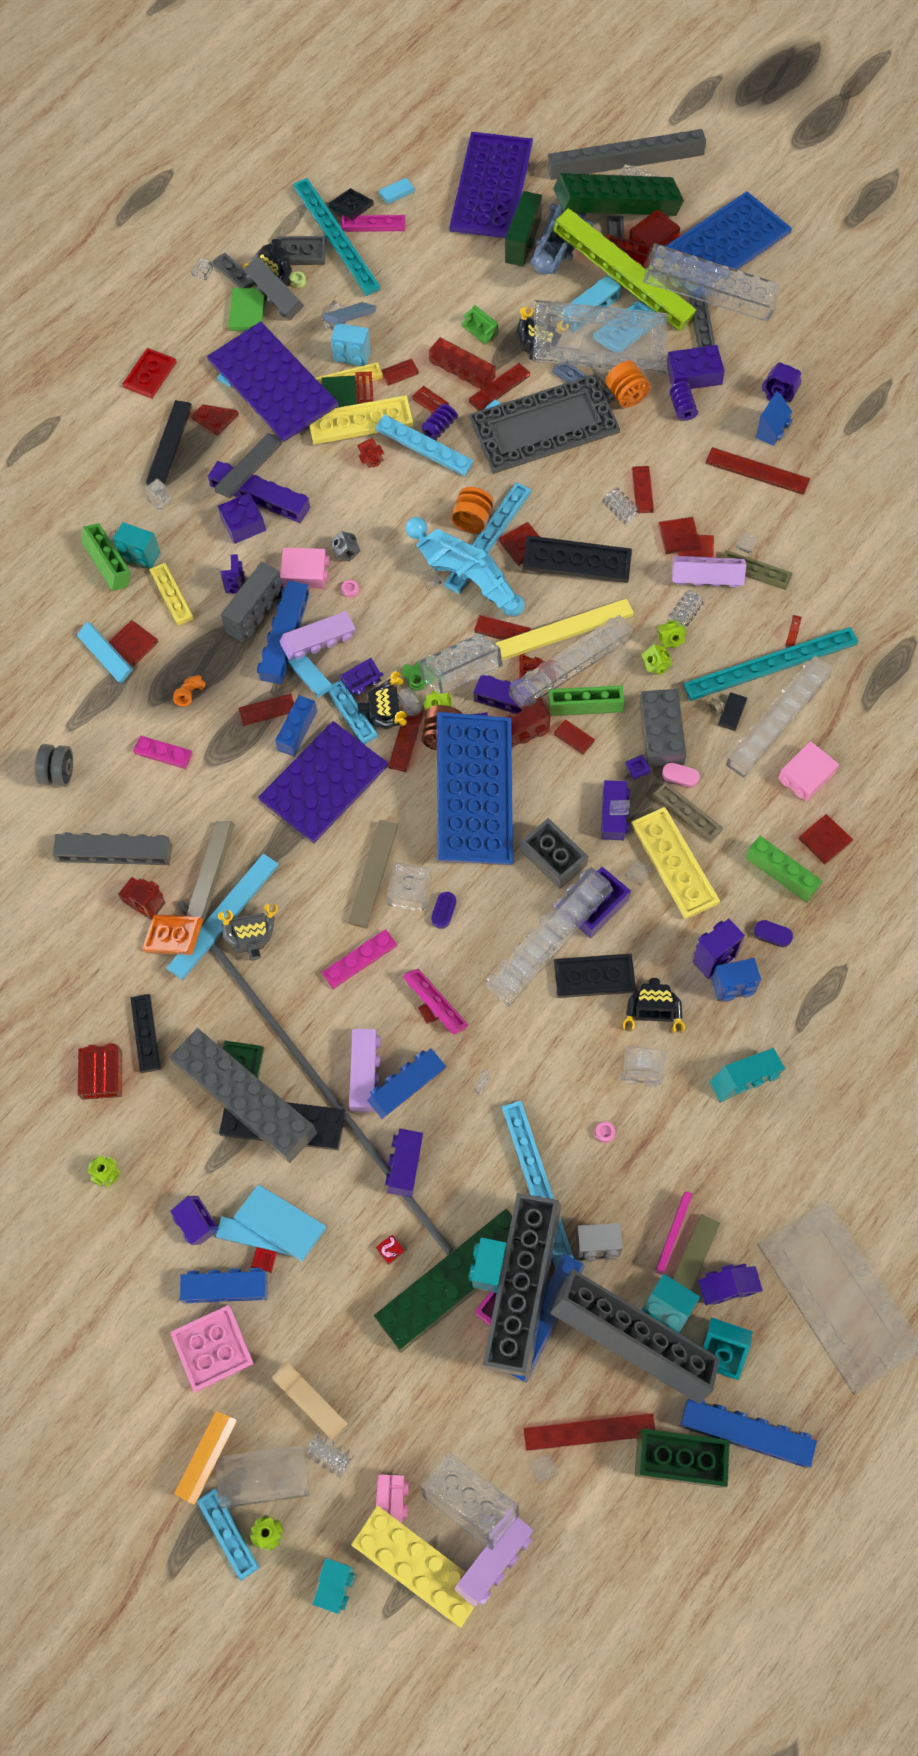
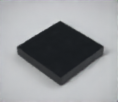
[329,188,374,220]

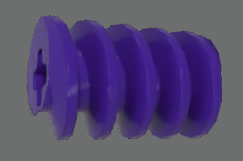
[669,381,698,421]
[421,404,458,441]

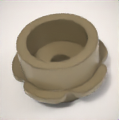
[708,698,725,715]

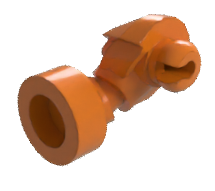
[173,675,205,707]

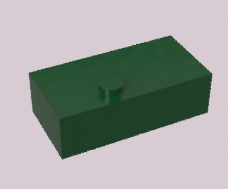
[505,191,542,267]
[634,1429,730,1488]

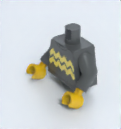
[218,903,278,961]

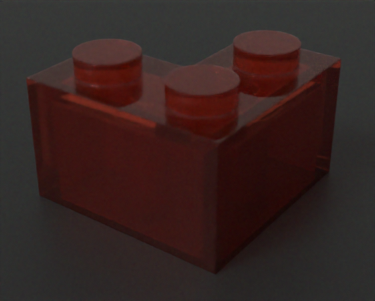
[118,877,166,921]

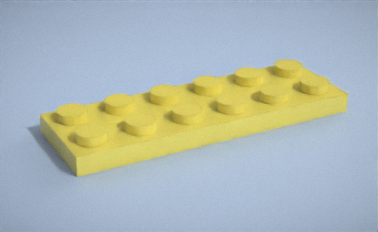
[309,395,413,445]
[631,807,720,920]
[351,1505,474,1628]

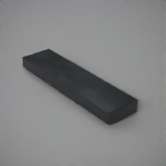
[130,994,161,1074]

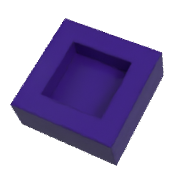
[625,755,651,780]

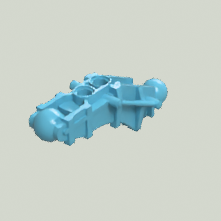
[405,517,525,617]

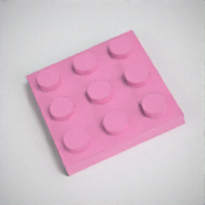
[170,1305,254,1393]

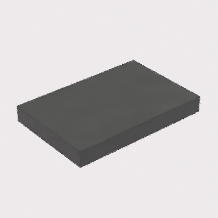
[278,236,326,265]

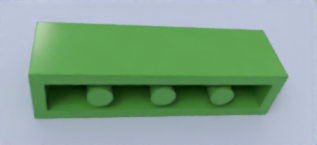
[81,523,131,591]
[548,685,624,716]
[745,836,822,903]

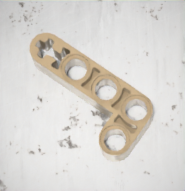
[271,1361,348,1440]

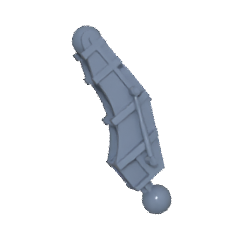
[530,203,593,275]

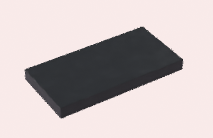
[554,954,636,998]

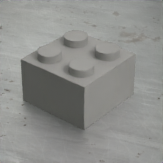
[576,1223,623,1262]

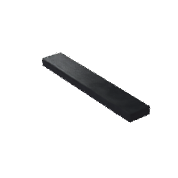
[146,400,192,488]

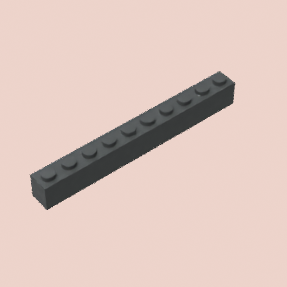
[547,129,706,180]

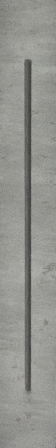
[177,900,453,1255]

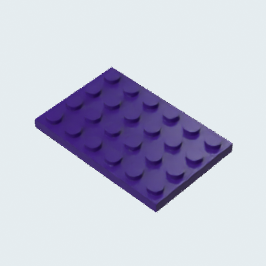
[258,721,389,843]

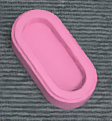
[662,763,700,788]

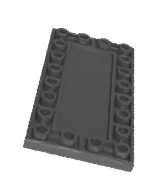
[469,374,620,474]

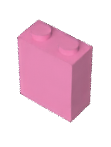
[281,548,330,589]
[779,741,840,802]

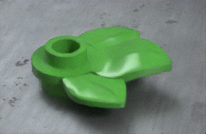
[402,659,439,691]

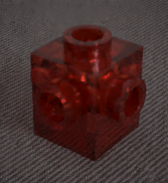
[357,437,384,468]

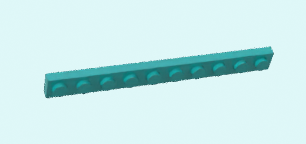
[293,178,380,296]
[683,627,858,702]

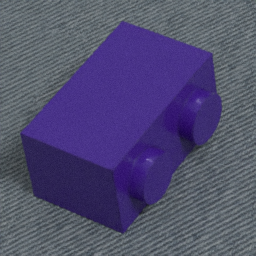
[170,1195,219,1245]

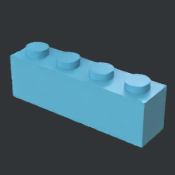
[560,275,621,334]

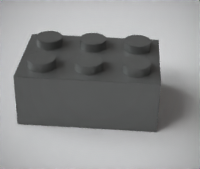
[520,818,588,889]

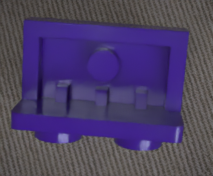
[220,554,246,594]
[339,657,384,695]

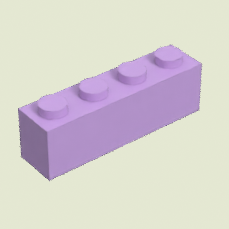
[671,556,746,587]
[280,611,356,661]
[349,1029,381,1112]
[454,1513,534,1608]

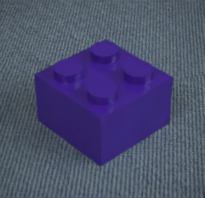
[218,493,266,544]

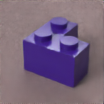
[698,1264,763,1306]

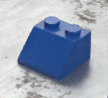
[756,392,792,446]

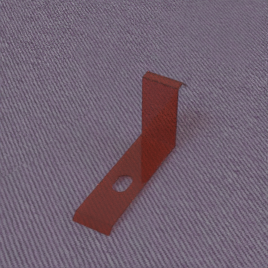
[785,615,802,647]
[418,1003,439,1024]

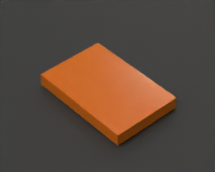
[142,915,203,955]

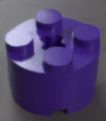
[762,362,801,403]

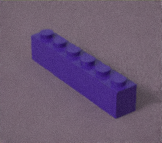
[208,461,310,524]

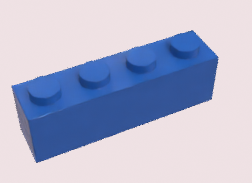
[367,1048,446,1119]
[180,1268,268,1304]

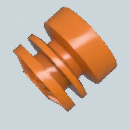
[605,360,651,408]
[451,487,494,534]

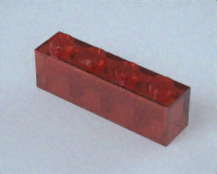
[429,337,496,391]

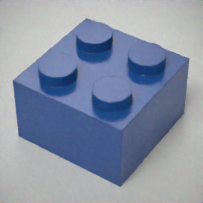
[711,958,761,1002]

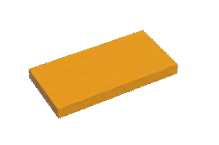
[174,1411,236,1505]

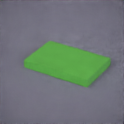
[228,288,266,331]

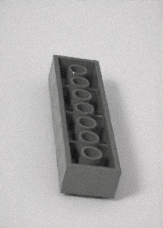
[170,1028,317,1164]
[483,1193,562,1377]
[550,1269,720,1404]

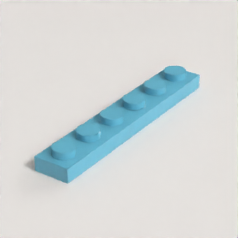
[376,414,473,477]

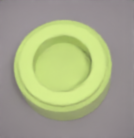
[289,271,306,288]

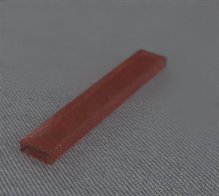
[706,447,810,495]
[523,1413,655,1451]

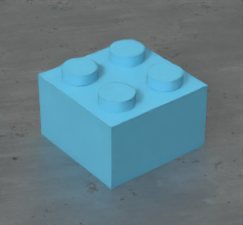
[331,323,371,366]

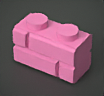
[376,1475,409,1524]

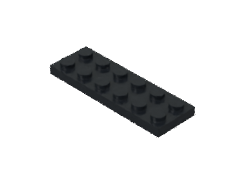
[523,535,632,583]
[219,1102,346,1151]

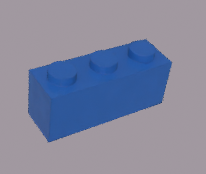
[275,695,317,756]

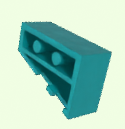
[709,1048,785,1103]

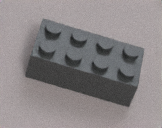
[221,561,283,643]
[640,689,686,767]

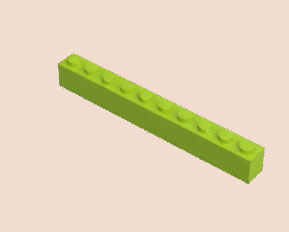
[553,208,696,332]

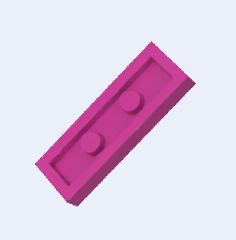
[133,735,193,769]

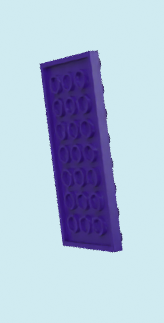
[449,131,533,238]
[207,321,338,442]

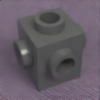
[331,531,360,562]

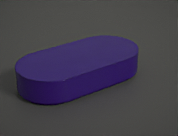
[431,892,456,929]
[754,920,793,947]

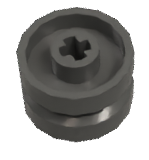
[35,744,73,787]

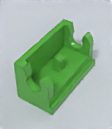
[462,305,498,345]

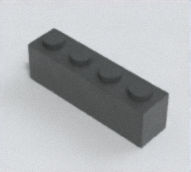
[244,255,304,320]

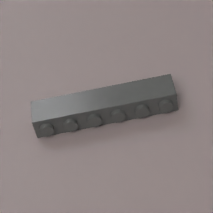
[53,832,172,865]

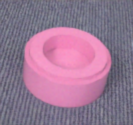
[341,580,359,598]
[595,1121,616,1143]

